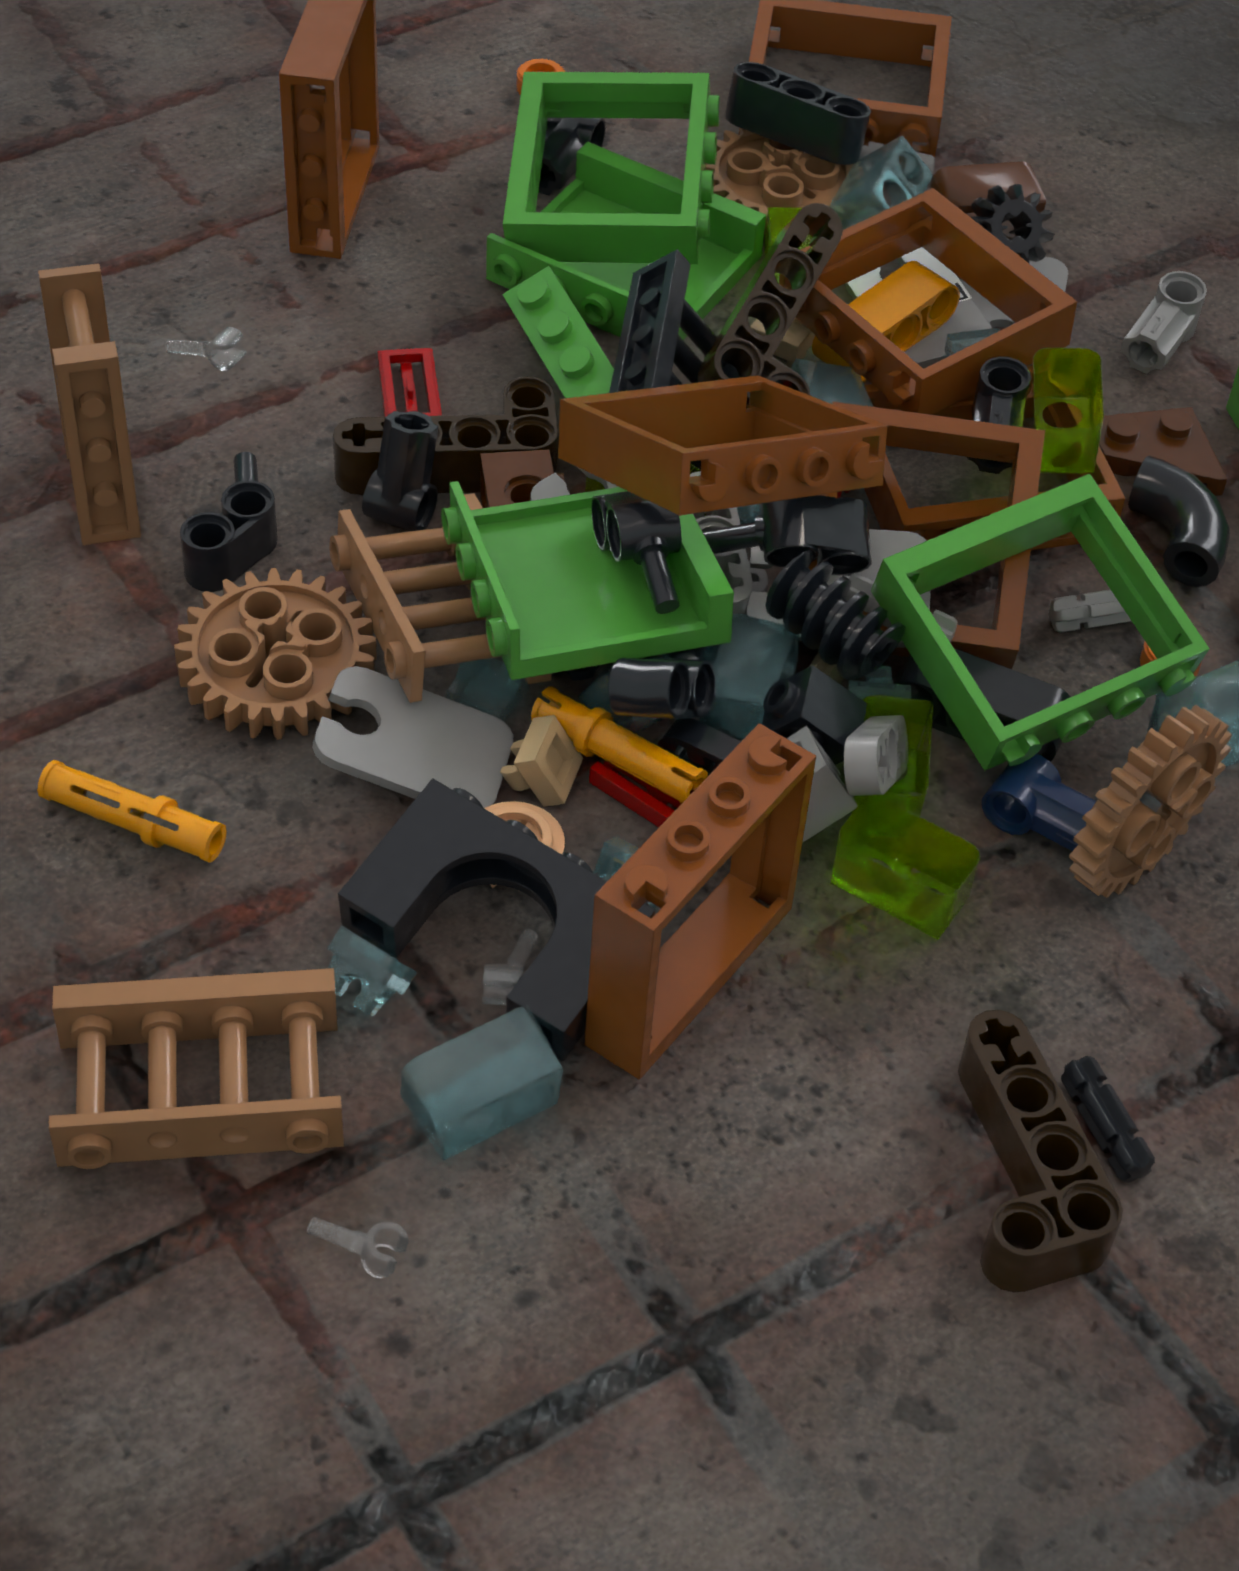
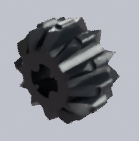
[971,184,1055,264]

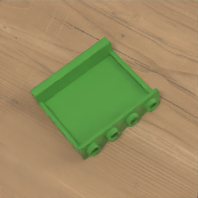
[486,142,766,340]
[441,481,734,680]

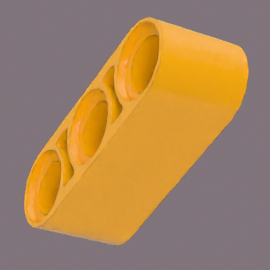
[812,261,960,383]

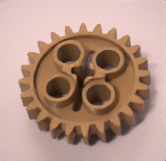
[706,128,865,237]
[174,568,377,740]
[1069,705,1232,898]

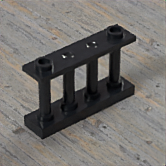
[609,249,739,474]

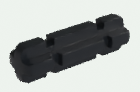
[1061,1056,1155,1183]

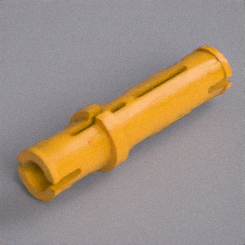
[531,686,708,804]
[37,760,227,863]

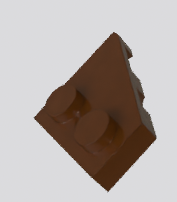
[1087,407,1227,496]

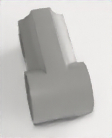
[1121,271,1207,374]

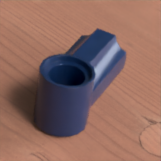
[982,754,1096,851]

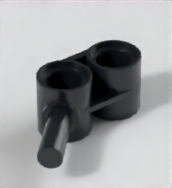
[180,452,278,592]
[591,491,682,614]
[702,495,872,575]
[608,647,716,720]

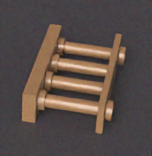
[38,263,141,546]
[329,493,552,703]
[49,968,344,1169]

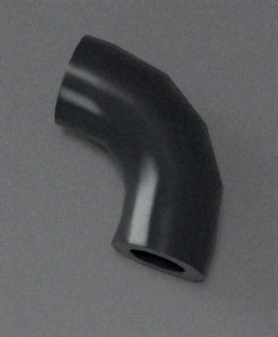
[1128,456,1230,587]

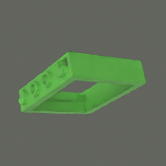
[503,72,720,264]
[871,474,1210,771]

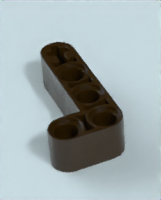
[698,203,843,409]
[333,376,558,495]
[958,1010,1123,1293]

